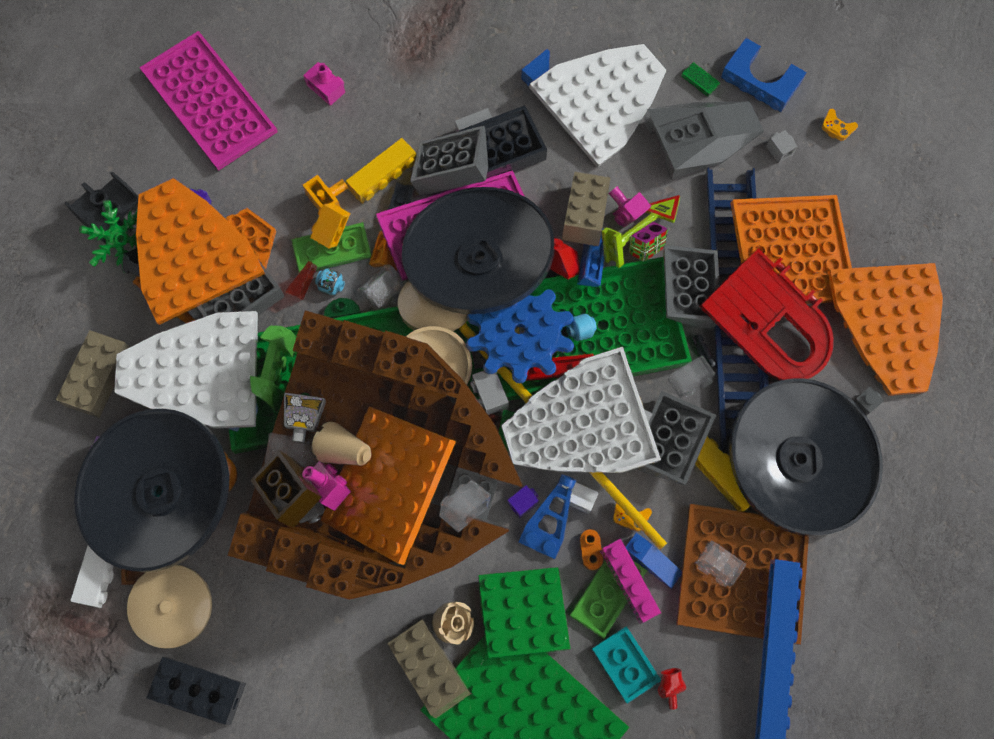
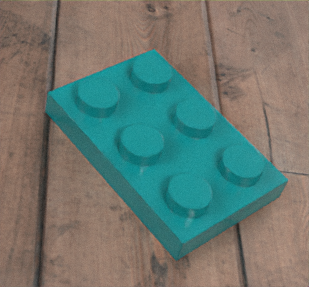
[592,626,661,704]

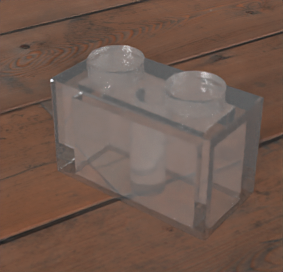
[359,264,406,308]
[668,355,715,398]
[439,480,491,532]
[695,540,746,587]

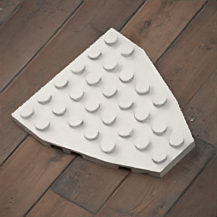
[529,44,666,168]
[115,311,258,428]
[502,347,661,473]

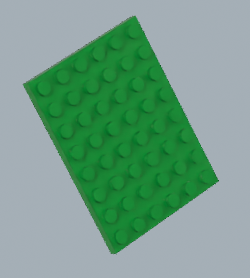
[420,635,630,739]

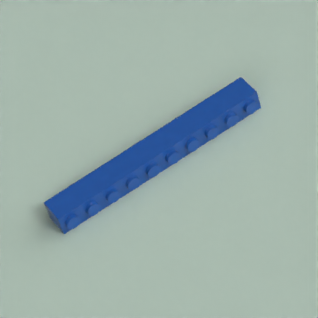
[755,559,802,739]

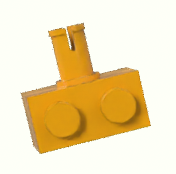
[303,175,348,211]
[310,203,351,248]

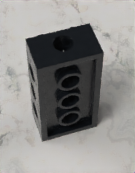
[146,656,246,725]

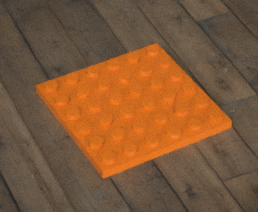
[730,195,852,304]
[321,406,455,565]

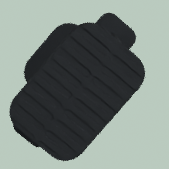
[64,171,138,244]

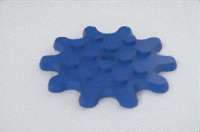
[466,289,574,384]

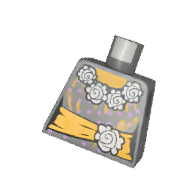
[284,393,326,443]

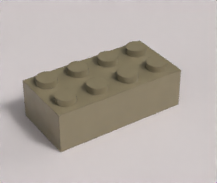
[562,172,611,246]
[56,330,130,418]
[387,620,471,718]

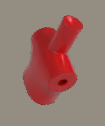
[658,668,686,710]

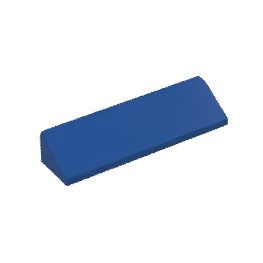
[577,228,604,287]

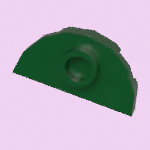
[324,298,361,318]

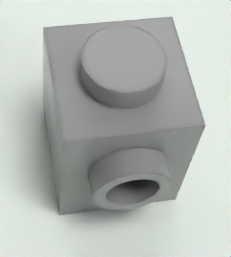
[766,130,798,163]

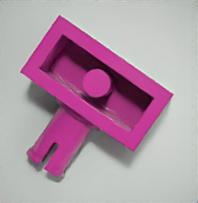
[303,62,345,106]
[608,186,651,228]
[302,461,351,511]

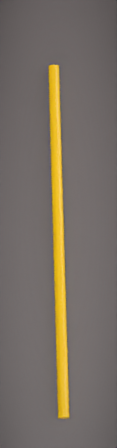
[458,323,667,550]

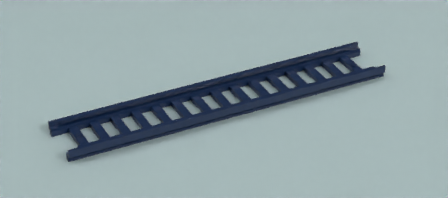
[706,167,769,453]

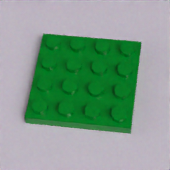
[478,567,571,659]

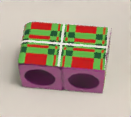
[629,221,668,261]

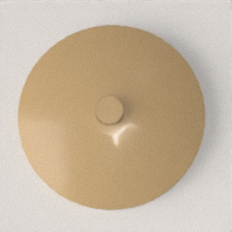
[398,281,467,331]
[406,326,472,385]
[127,565,212,648]

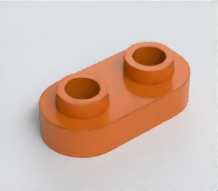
[580,529,603,571]

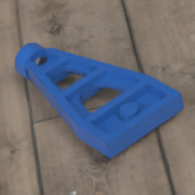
[519,474,576,559]

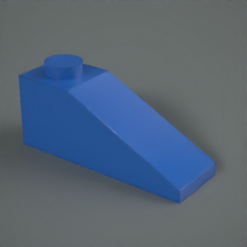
[626,532,682,589]

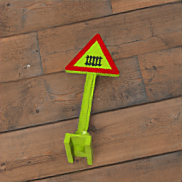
[602,195,680,268]

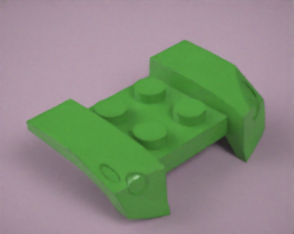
[250,326,296,412]

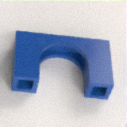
[721,38,807,112]

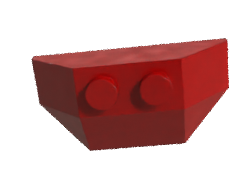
[550,238,580,279]

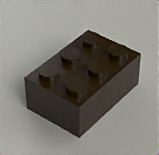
[250,450,322,528]

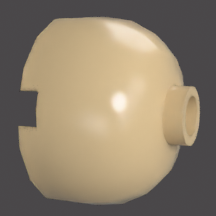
[432,602,474,644]

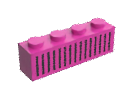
[600,539,661,624]

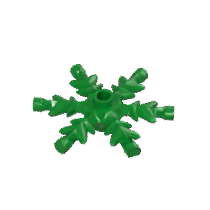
[79,200,138,273]

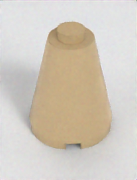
[312,422,371,465]

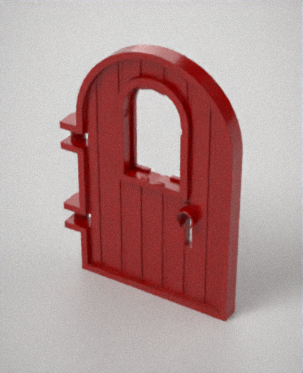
[699,248,834,381]

